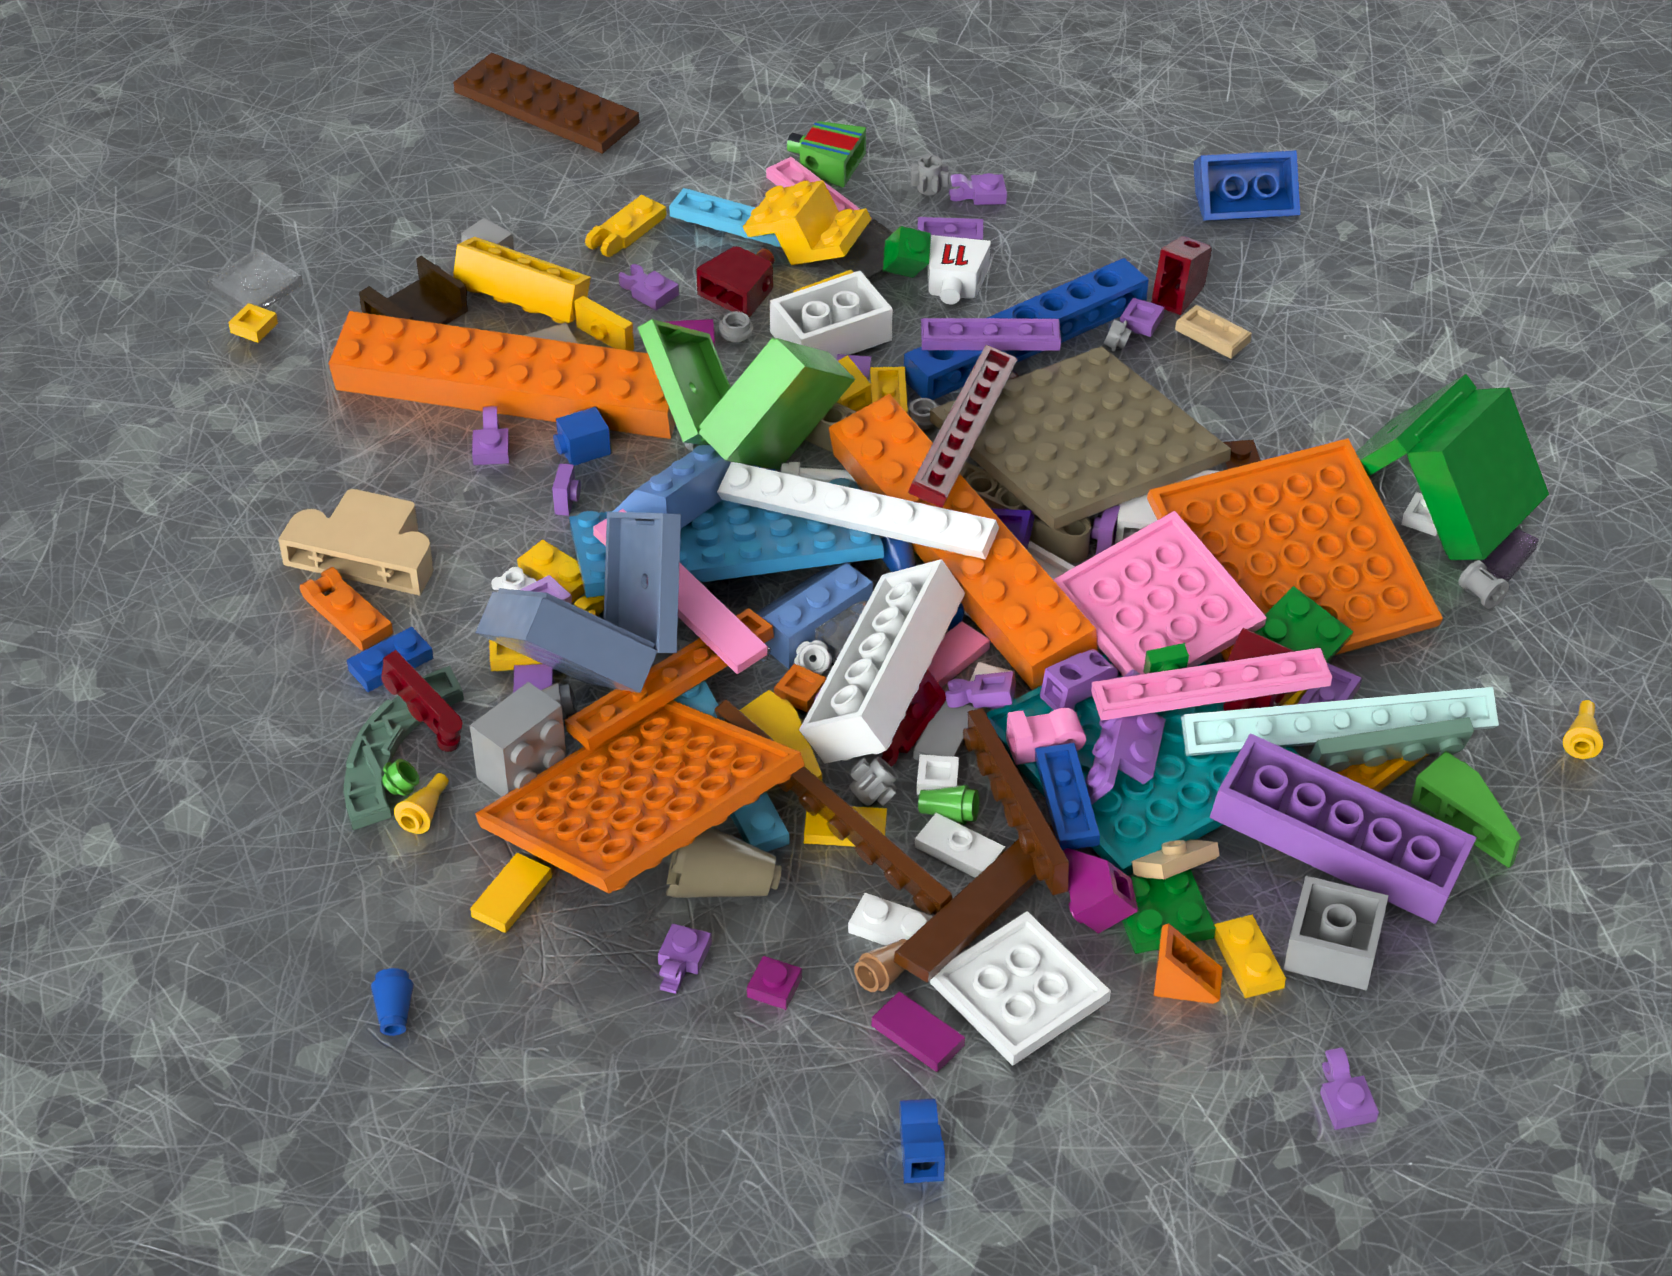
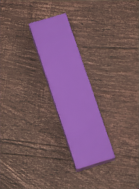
[921,318,1061,351]

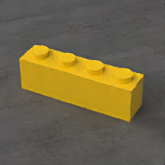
[453,237,591,324]

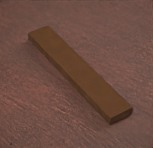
[894,823,1056,983]

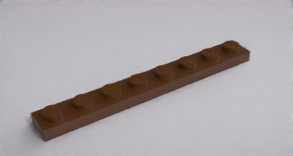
[715,699,953,915]

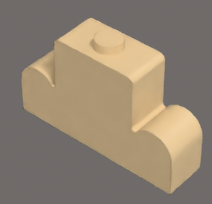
[279,489,434,596]

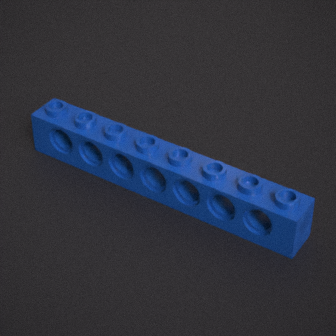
[904,258,1149,400]

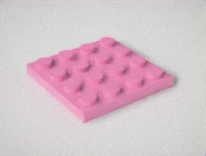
[1053,511,1267,677]

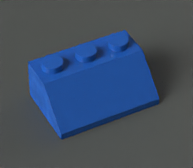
[1193,150,1300,221]

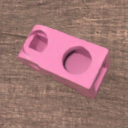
[1006,708,1086,765]

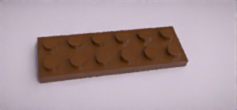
[453,52,640,154]

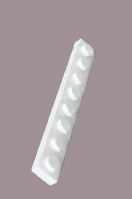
[717,462,999,560]

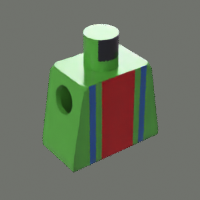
[787,121,866,187]

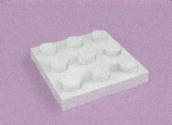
[930,911,1111,1066]

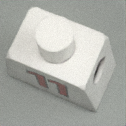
[927,235,991,305]

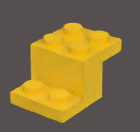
[743,180,871,265]

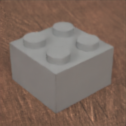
[470,682,567,796]
[1284,876,1389,990]

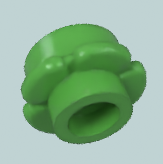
[382,759,419,796]

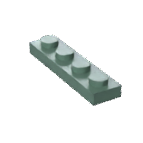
[1309,717,1474,772]

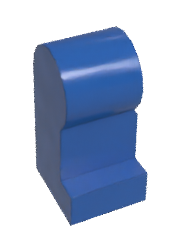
[899,1099,945,1184]

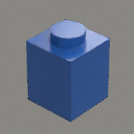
[553,406,611,466]

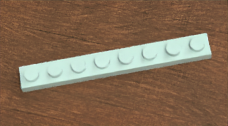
[1181,687,1499,756]

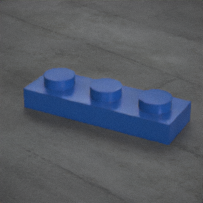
[1035,743,1100,850]

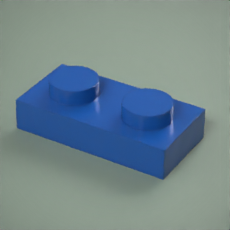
[347,627,434,692]

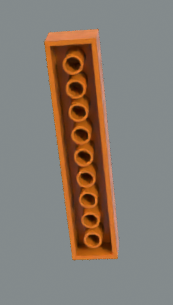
[328,311,676,439]
[828,394,1098,690]

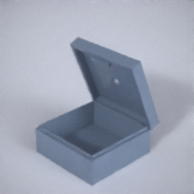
[475,512,681,693]

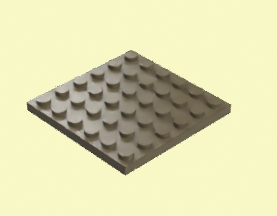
[930,346,1231,530]

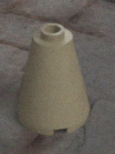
[666,827,782,898]

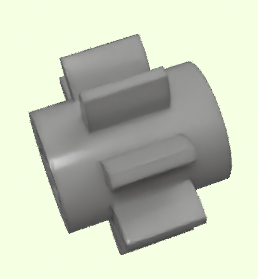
[911,155,949,195]
[849,757,898,806]

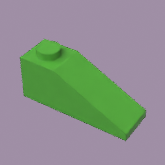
[1411,751,1521,868]

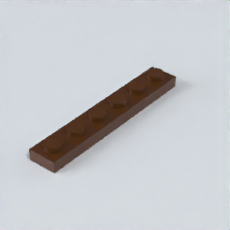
[963,708,1069,896]

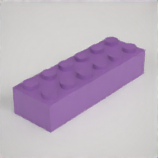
[1210,733,1477,924]

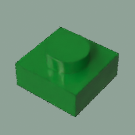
[1143,643,1189,674]

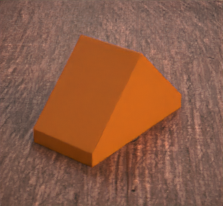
[1154,923,1223,1004]

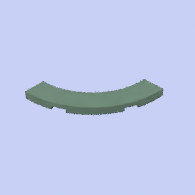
[344,666,464,830]

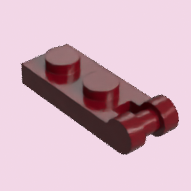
[382,650,463,752]

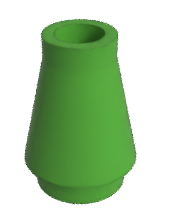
[918,785,980,825]

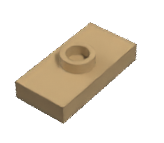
[1175,305,1252,359]
[1132,839,1220,880]

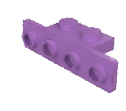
[1085,669,1166,804]

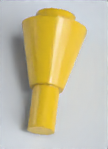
[1563,700,1603,759]
[394,773,449,834]

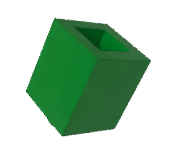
[883,226,931,278]

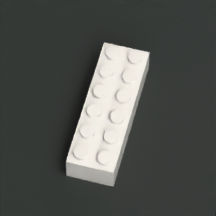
[799,559,965,764]

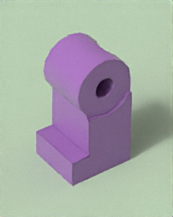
[1040,649,1118,710]

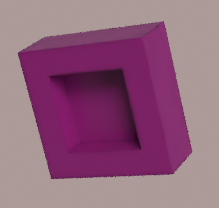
[747,956,802,1010]

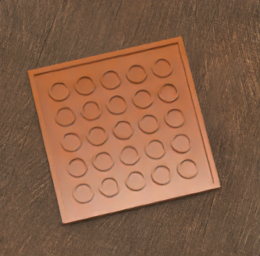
[1147,438,1443,662]
[475,700,805,894]

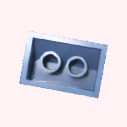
[612,445,731,529]
[756,563,873,669]

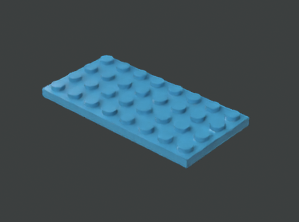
[569,478,884,598]

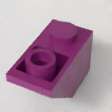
[1063,848,1138,934]

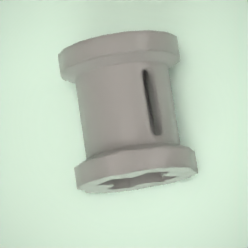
[1458,560,1509,609]

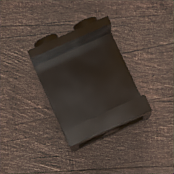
[359,256,468,325]

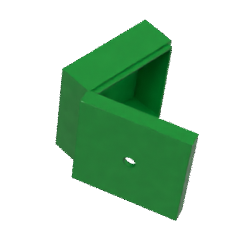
[1356,374,1549,560]

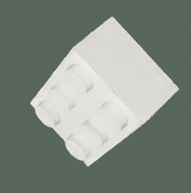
[770,271,893,359]

